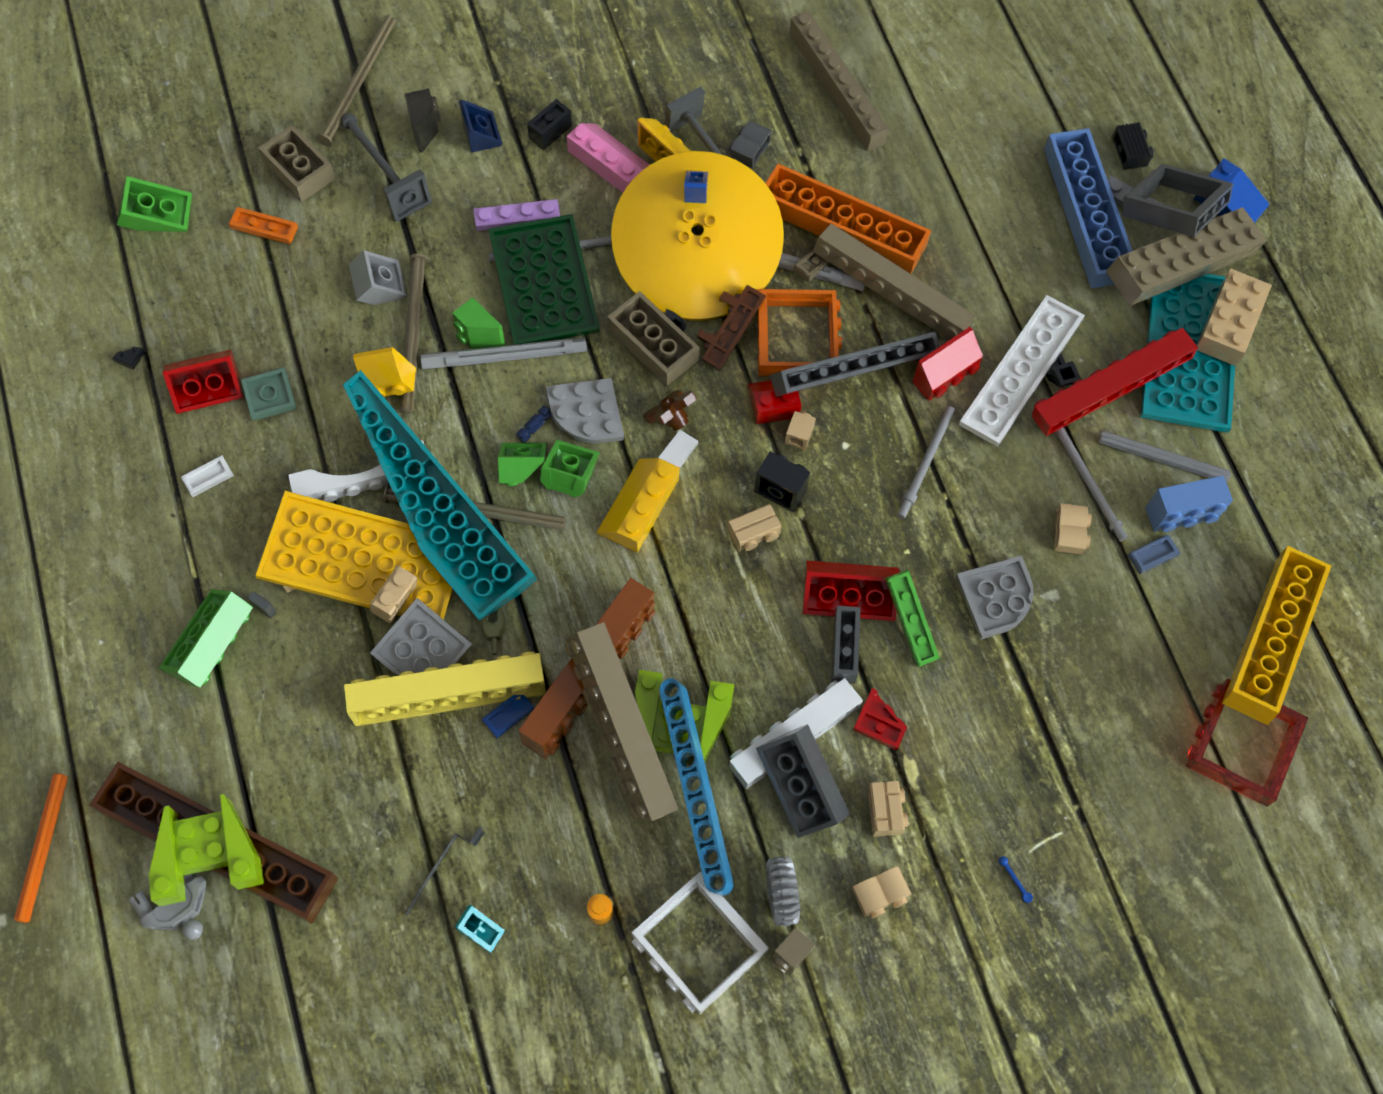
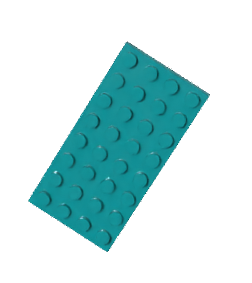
[1140,274,1235,433]

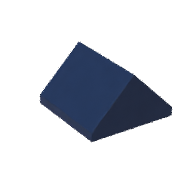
[459,99,502,153]

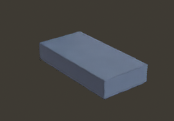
[1128,534,1180,574]

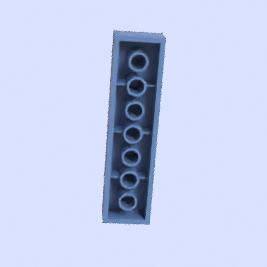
[1044,128,1132,288]

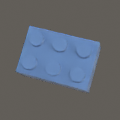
[1145,476,1233,532]

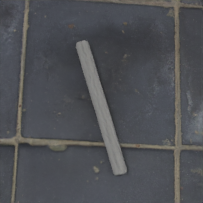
[1099,431,1231,483]

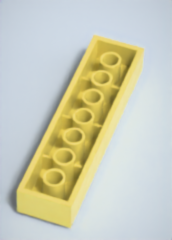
[344,652,546,726]

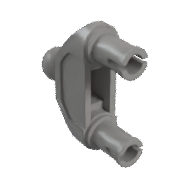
[129,873,206,940]

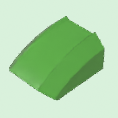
[540,440,600,498]

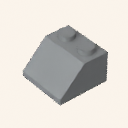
[349,250,407,305]

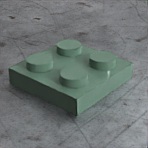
[241,367,297,421]

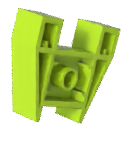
[635,670,734,762]
[149,794,264,906]

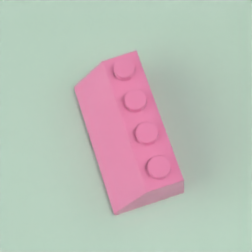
[567,123,650,193]

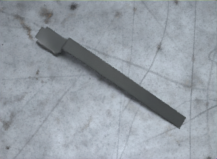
[405,825,485,916]

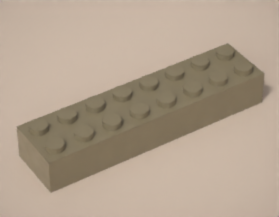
[1106,207,1267,306]
[565,622,679,822]

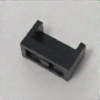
[527,99,572,151]

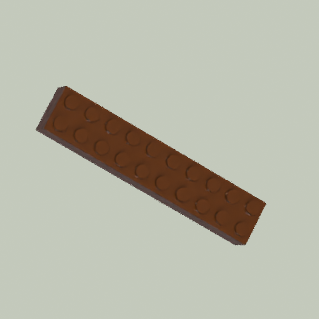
[89,762,338,924]

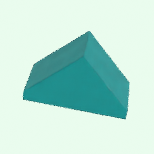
[455,905,505,952]

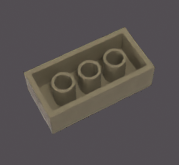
[607,291,700,386]

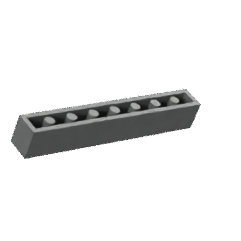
[770,332,940,397]

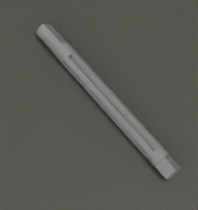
[778,253,865,292]
[421,338,587,370]

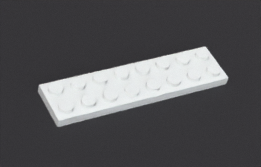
[959,295,1085,447]

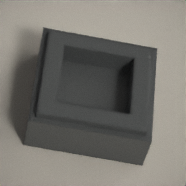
[247,591,276,619]

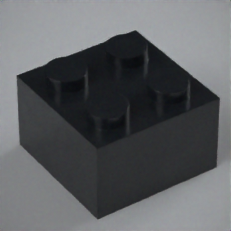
[754,451,811,513]

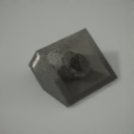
[404,88,441,153]

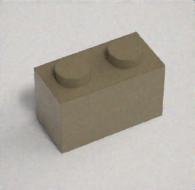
[771,928,815,976]

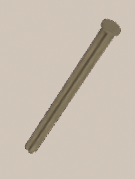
[316,15,396,146]
[400,254,427,414]
[383,485,566,530]

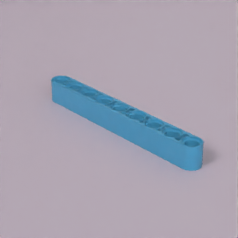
[659,678,734,896]

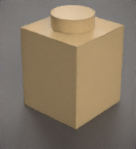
[785,411,816,450]

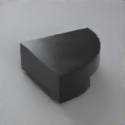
[664,309,686,332]
[112,347,145,370]

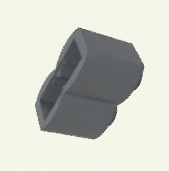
[729,121,772,168]

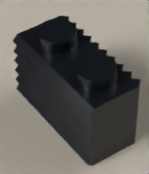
[1112,122,1153,170]

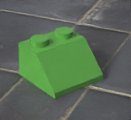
[452,297,505,349]

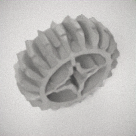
[766,856,800,927]

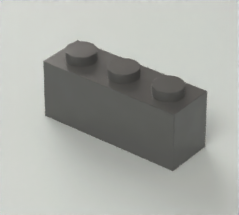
[831,606,860,684]

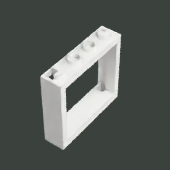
[632,871,769,1015]

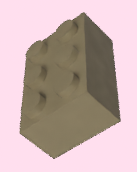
[258,125,335,202]

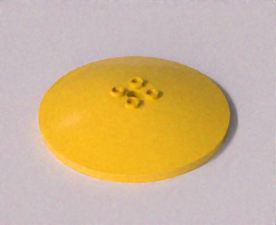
[611,151,784,321]

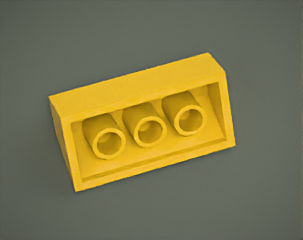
[638,118,692,162]
[597,458,680,553]

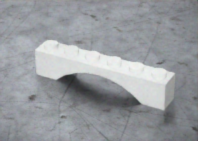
[288,440,425,502]

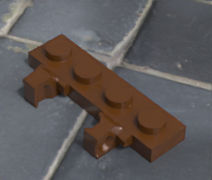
[697,285,766,371]

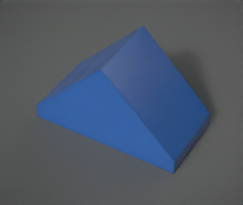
[684,171,708,203]

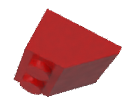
[748,380,802,425]

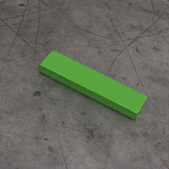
[885,570,940,667]

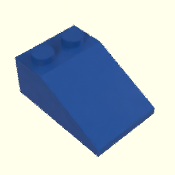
[1194,158,1269,223]

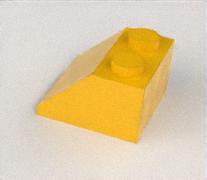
[353,347,416,397]

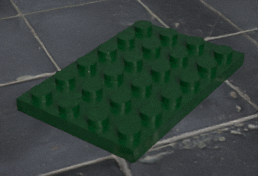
[488,214,600,345]

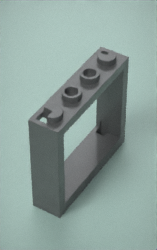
[1122,164,1234,237]

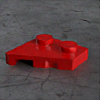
[853,688,907,751]

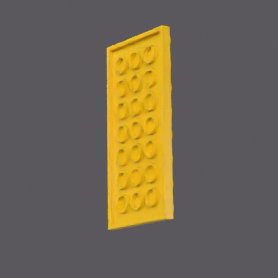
[256,491,453,620]

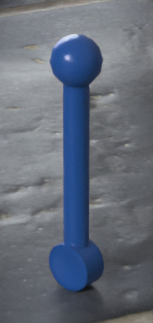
[998,856,1033,903]

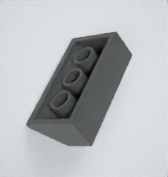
[756,724,850,838]

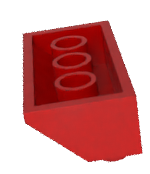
[802,560,900,621]

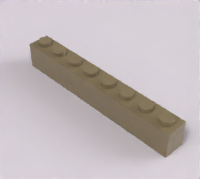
[789,10,889,151]
[812,223,975,340]

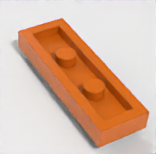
[229,207,298,245]

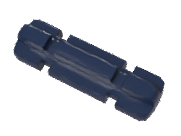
[516,406,551,443]

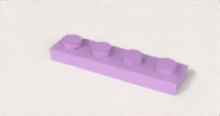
[474,199,560,231]

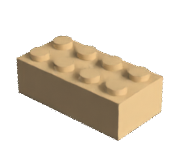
[1197,269,1272,366]

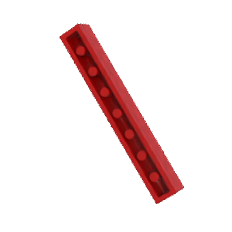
[1031,328,1198,437]

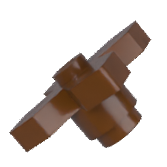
[642,390,697,431]

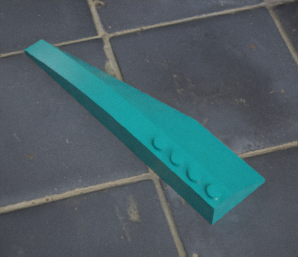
[343,370,538,621]

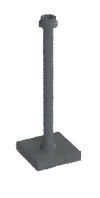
[664,86,723,155]
[342,113,432,222]

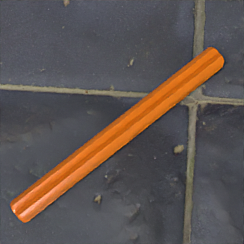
[14,773,68,923]

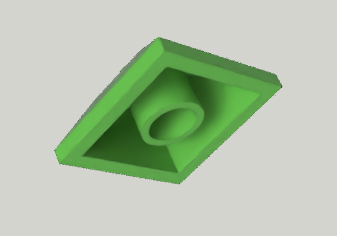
[498,442,547,486]

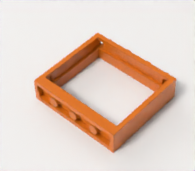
[757,289,842,376]

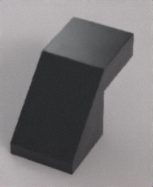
[1046,353,1081,387]

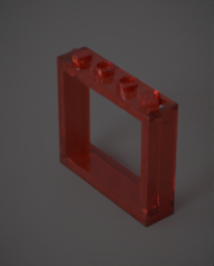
[1186,678,1309,807]

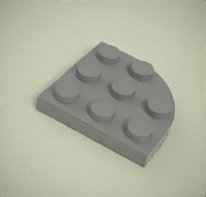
[546,378,624,444]
[955,555,1033,640]
[370,598,472,675]

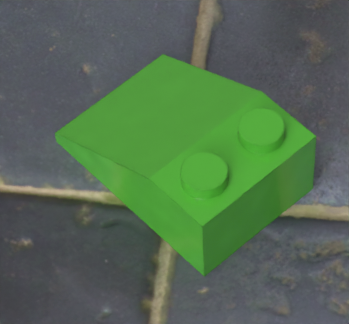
[117,176,192,232]

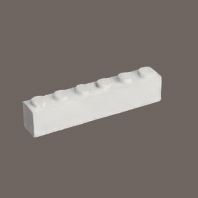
[729,678,863,790]

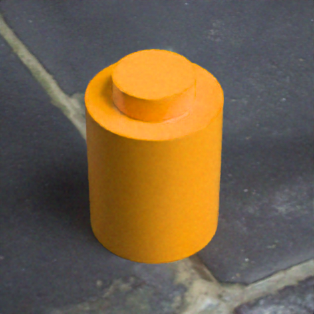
[587,894,613,925]

